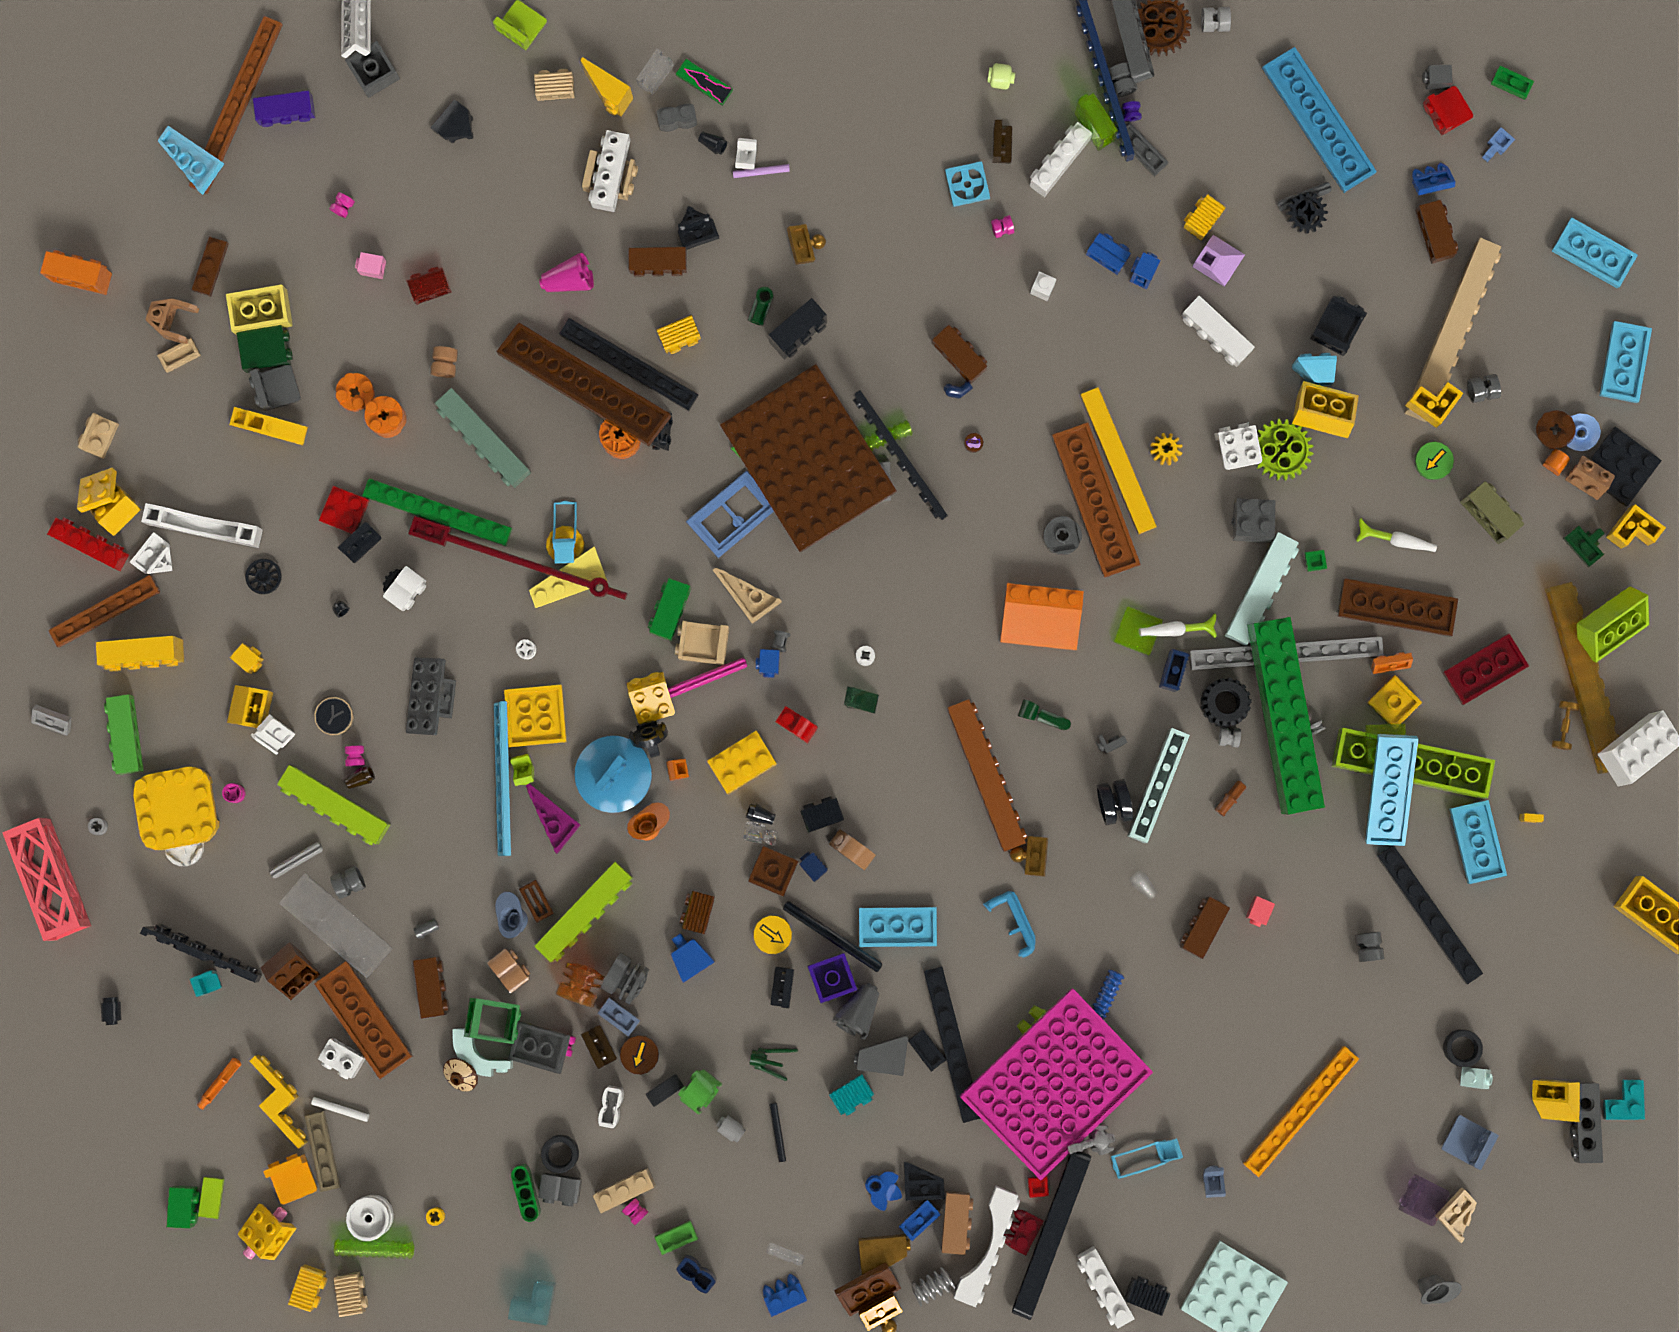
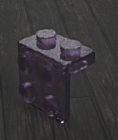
[1398,1174,1450,1226]

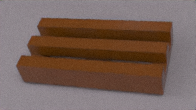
[519,880,554,923]

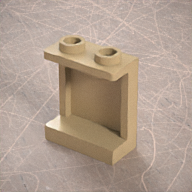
[582,150,638,200]
[675,620,729,665]

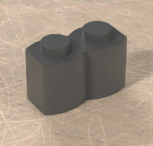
[657,104,697,132]
[538,1173,582,1206]

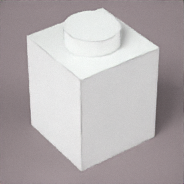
[1030,272,1057,301]

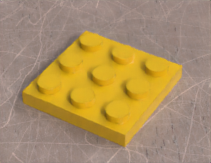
[504,685,567,747]

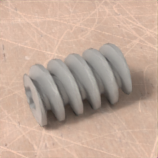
[912,1267,956,1307]

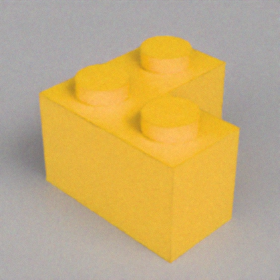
[1405,382,1463,428]
[1606,504,1666,549]

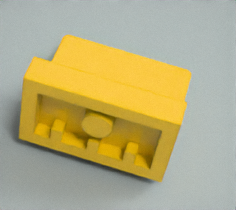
[238,1203,297,1260]

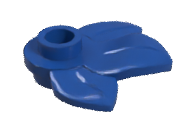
[865,1172,902,1211]

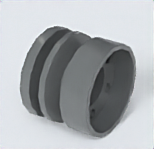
[601,953,650,1004]

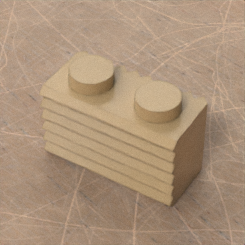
[534,69,575,101]
[334,1272,368,1317]

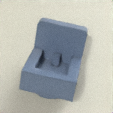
[1203,1166,1226,1198]

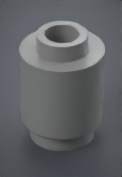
[716,1115,746,1143]

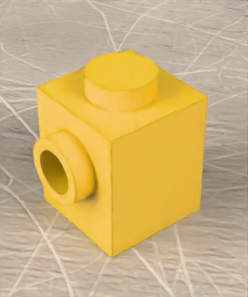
[230,643,264,674]

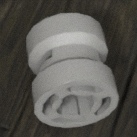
[1219,727,1241,748]

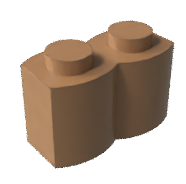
[487,948,531,993]

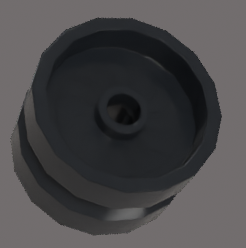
[1097,779,1133,826]

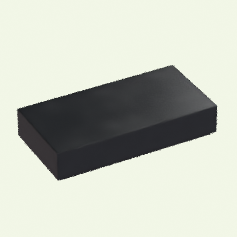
[908,1029,946,1072]

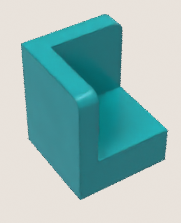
[190,970,222,997]

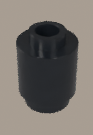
[101,997,122,1025]

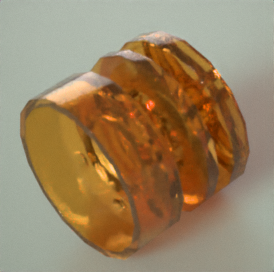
[555,962,605,1008]

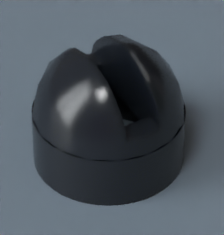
[332,601,350,618]

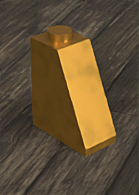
[859,1234,911,1275]

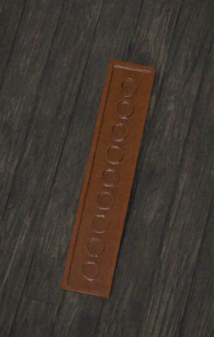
[496,323,671,446]

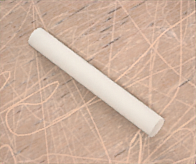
[311,1097,369,1122]

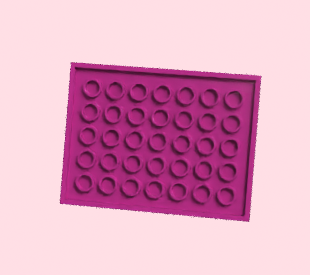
[960,988,1153,1180]

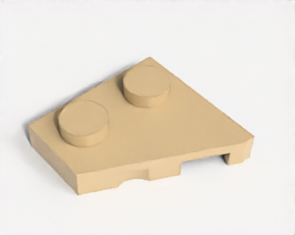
[1435,1188,1477,1243]

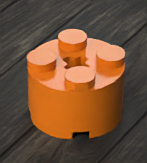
[364,396,406,438]

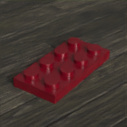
[1442,633,1529,705]

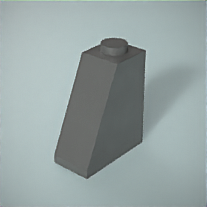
[854,1035,908,1076]

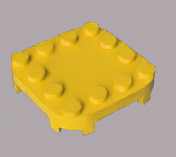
[133,767,220,850]

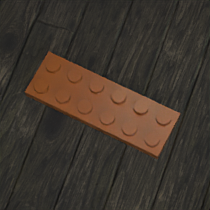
[314,961,413,1079]

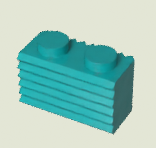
[829,1074,874,1116]

